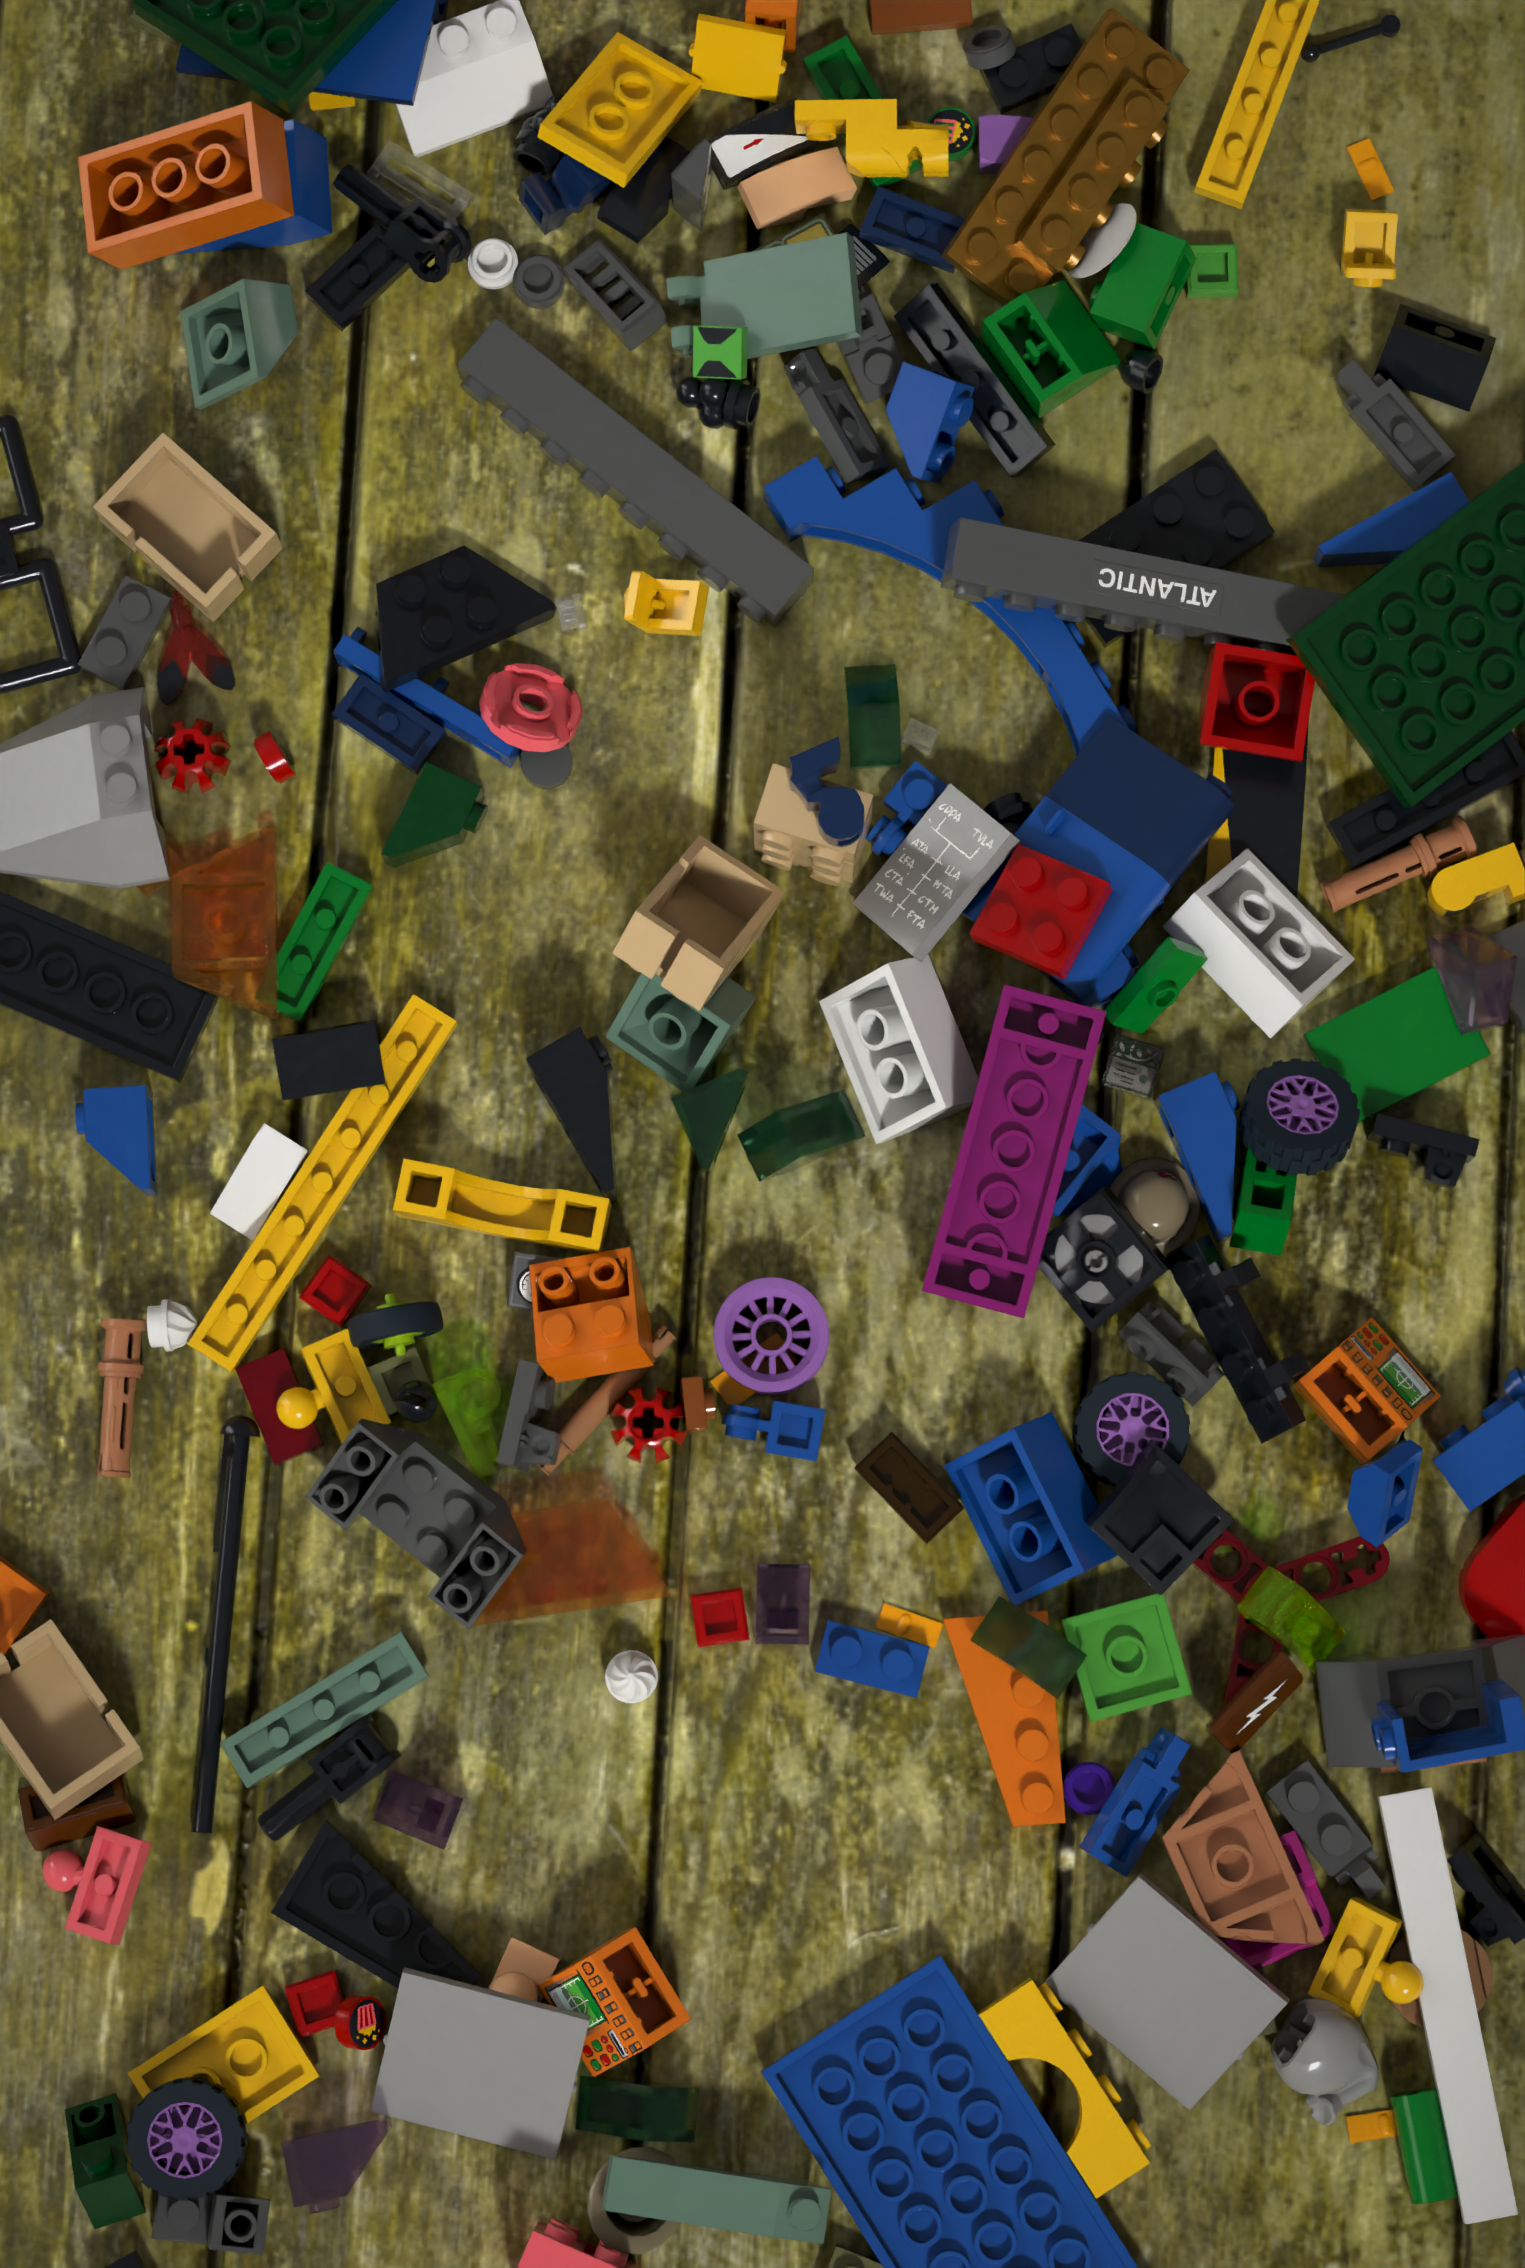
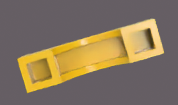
[393,1158,612,1254]
[977,1978,1151,2199]

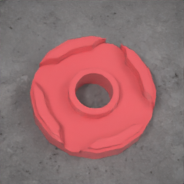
[479,663,583,752]

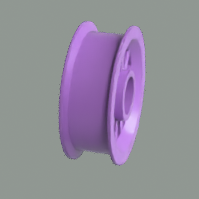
[714,1277,829,1396]

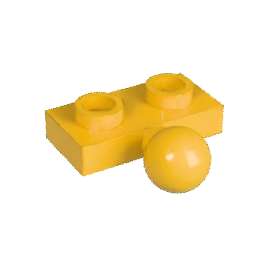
[276,1328,391,1445]
[1307,1897,1424,2018]

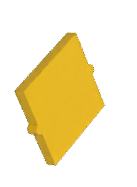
[688,14,787,103]

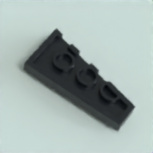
[271,1820,482,1988]

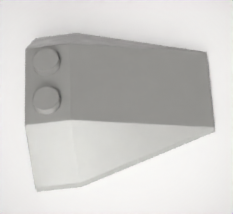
[0,687,171,889]

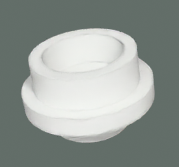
[468,238,519,290]

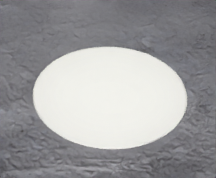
[1067,203,1137,278]

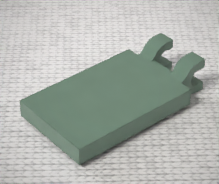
[666,232,863,359]

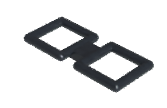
[0,415,81,694]

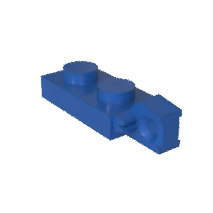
[1079,1727,1191,1877]

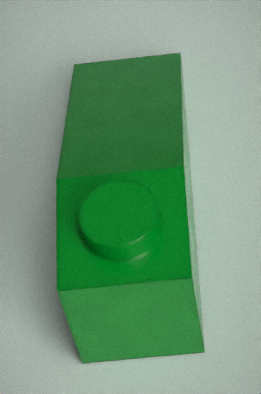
[1229,1119,1300,1256]

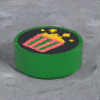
[927,107,975,162]

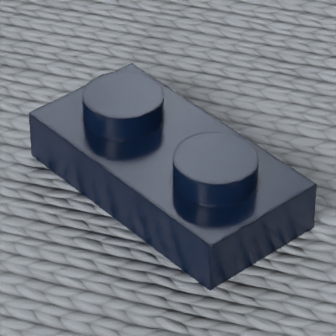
[859,186,965,274]
[332,673,447,775]

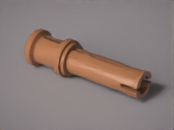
[1320,816,1478,913]
[96,1318,147,1478]

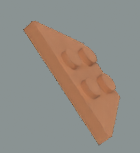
[1162,1750,1325,1945]

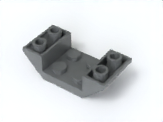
[305,1419,527,1629]
[1315,1634,1525,1768]

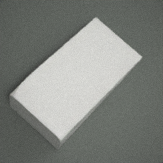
[210,1123,310,1241]

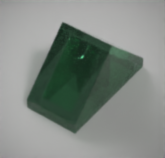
[844,664,901,769]
[671,1068,749,1175]
[970,1596,1087,1700]

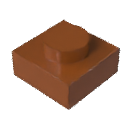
[679,1376,716,1434]

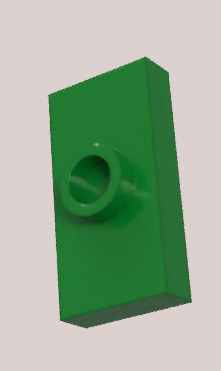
[1104,937,1208,1034]

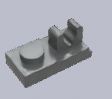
[836,290,903,405]

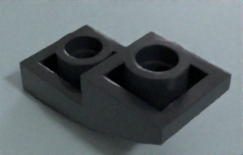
[597,137,691,243]

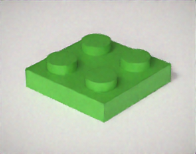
[1061,1593,1192,1722]

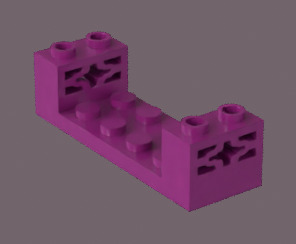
[922,984,1106,1318]

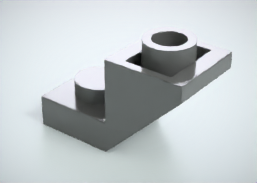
[151,2189,270,2255]

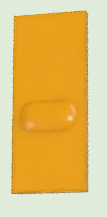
[1346,137,1394,201]
[875,1603,943,1649]
[1345,2109,1398,2143]

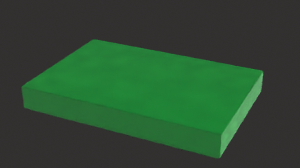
[1303,963,1491,1124]

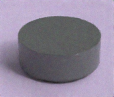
[963,25,1016,70]
[513,255,565,309]
[520,745,573,789]

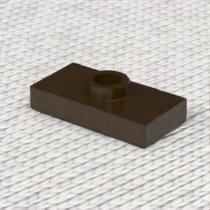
[854,1432,965,1545]

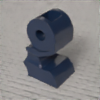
[519,154,616,235]
[789,737,865,847]

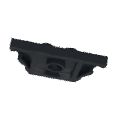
[374,545,556,693]

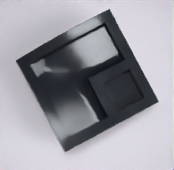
[1084,1439,1235,1595]

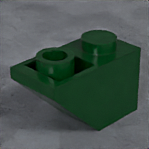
[65,2093,146,2229]

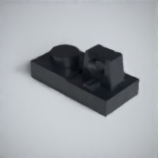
[1367,1113,1480,1188]
[1447,1833,1525,1947]

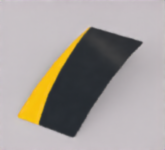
[1205,722,1309,898]

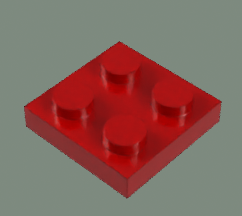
[969,844,1113,980]

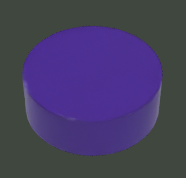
[1063,1762,1116,1815]

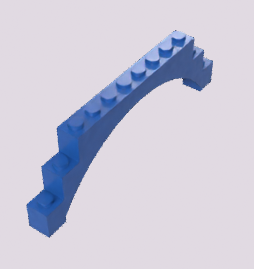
[764,456,1164,1009]

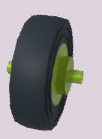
[348,1293,443,1357]

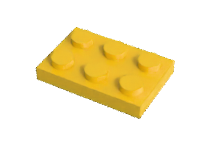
[537,32,703,188]
[127,1985,321,2123]

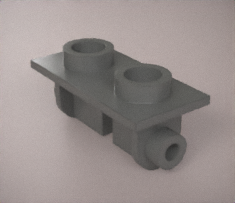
[1118,1301,1224,1407]

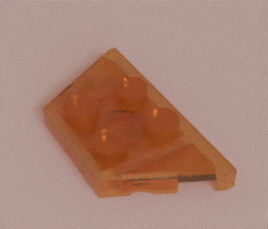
[172,827,278,1018]
[473,1499,670,1626]

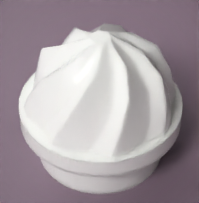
[147,1299,197,1352]
[605,1650,658,1703]

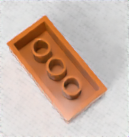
[78,101,295,270]

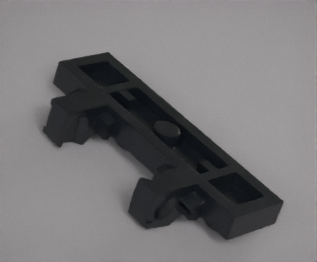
[1166,1234,1310,1444]

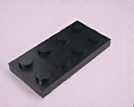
[1078,449,1275,648]

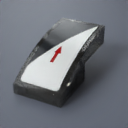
[707,98,819,190]

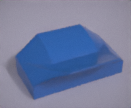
[1052,1104,1123,1218]
[1347,1431,1423,1548]

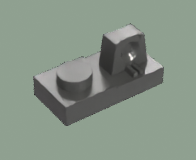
[496,1359,562,1472]

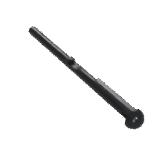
[191,1415,260,1834]

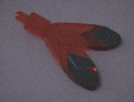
[157,593,236,704]

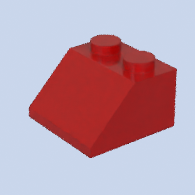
[1199,642,1315,762]

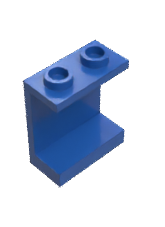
[1371,1679,1525,1773]

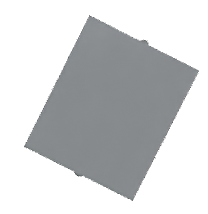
[1044,1873,1290,2111]
[371,1967,591,2160]

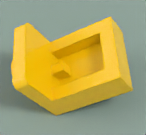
[1341,209,1398,287]
[623,571,709,636]

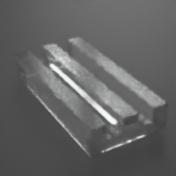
[365,140,474,240]

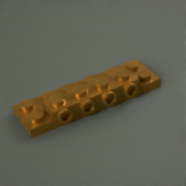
[940,8,1190,306]

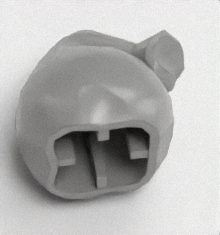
[1271,1998,1379,2126]

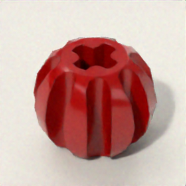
[154,718,231,794]
[610,1386,687,1463]

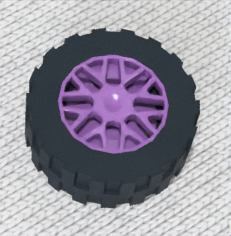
[1239,1059,1360,1176]
[1073,1372,1191,1486]
[126,2077,249,2201]

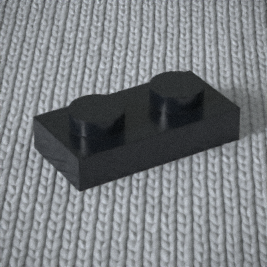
[979,23,1082,115]
[305,222,410,332]

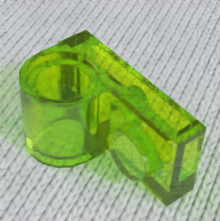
[432,1367,504,1481]
[1236,1566,1346,1673]

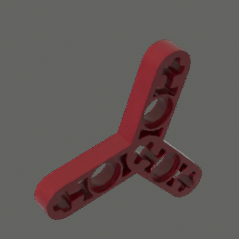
[1192,1529,1390,1705]

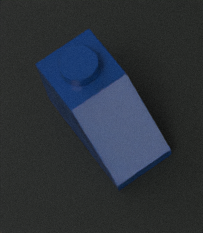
[75,1085,157,1195]

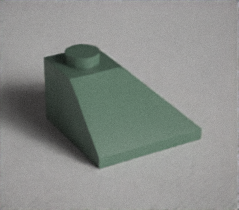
[180,278,298,409]
[605,973,756,1096]

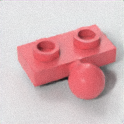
[42,1826,152,1945]

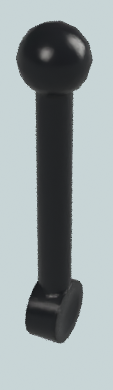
[1301,15,1401,62]

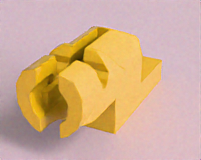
[795,99,949,178]

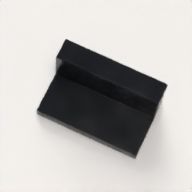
[1374,304,1496,412]
[272,1019,386,1100]

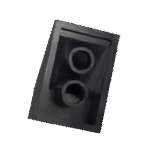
[526,1027,618,1205]

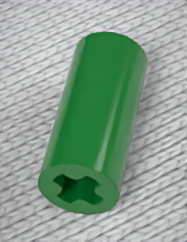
[1390,2087,1458,2204]

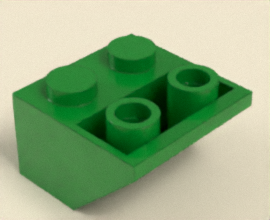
[980,280,1122,420]

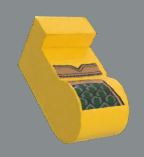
[1427,842,1525,918]

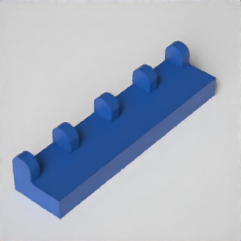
[333,627,522,768]

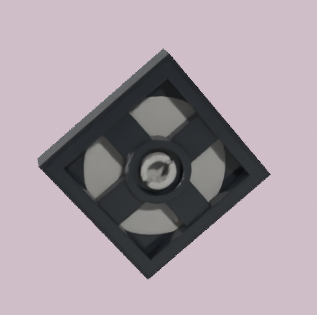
[1038,1185,1173,1332]

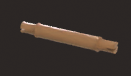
[537,1323,677,1476]

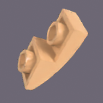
[738,147,857,230]

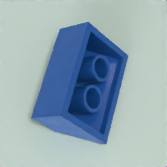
[944,1412,1118,1607]

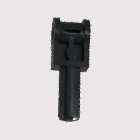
[333,164,472,283]
[258,1714,402,1841]

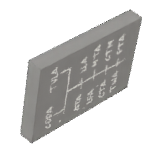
[852,783,1020,962]

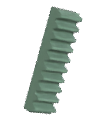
[220,1631,430,1788]

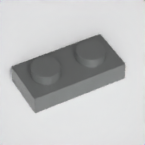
[78,576,173,690]

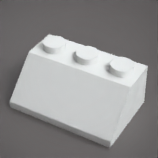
[393,0,553,159]
[1162,848,1355,1039]
[819,955,979,1144]

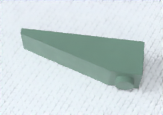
[601,2155,832,2244]

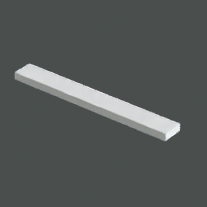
[1378,1787,1518,2225]

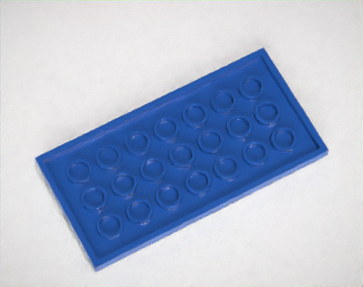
[761,1955,1138,2268]

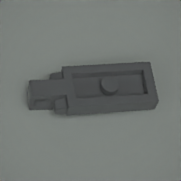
[784,348,891,484]
[1334,359,1456,492]
[1264,1760,1386,1900]

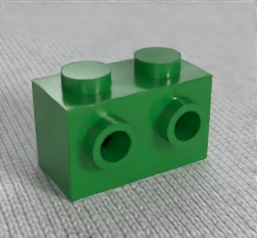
[1089,223,1196,350]

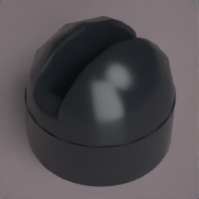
[1120,349,1163,394]
[396,1380,438,1423]

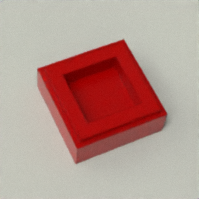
[299,1255,372,1328]
[690,1587,750,1648]
[284,1970,345,2038]

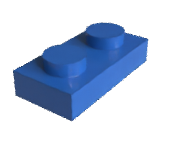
[815,1620,930,1698]

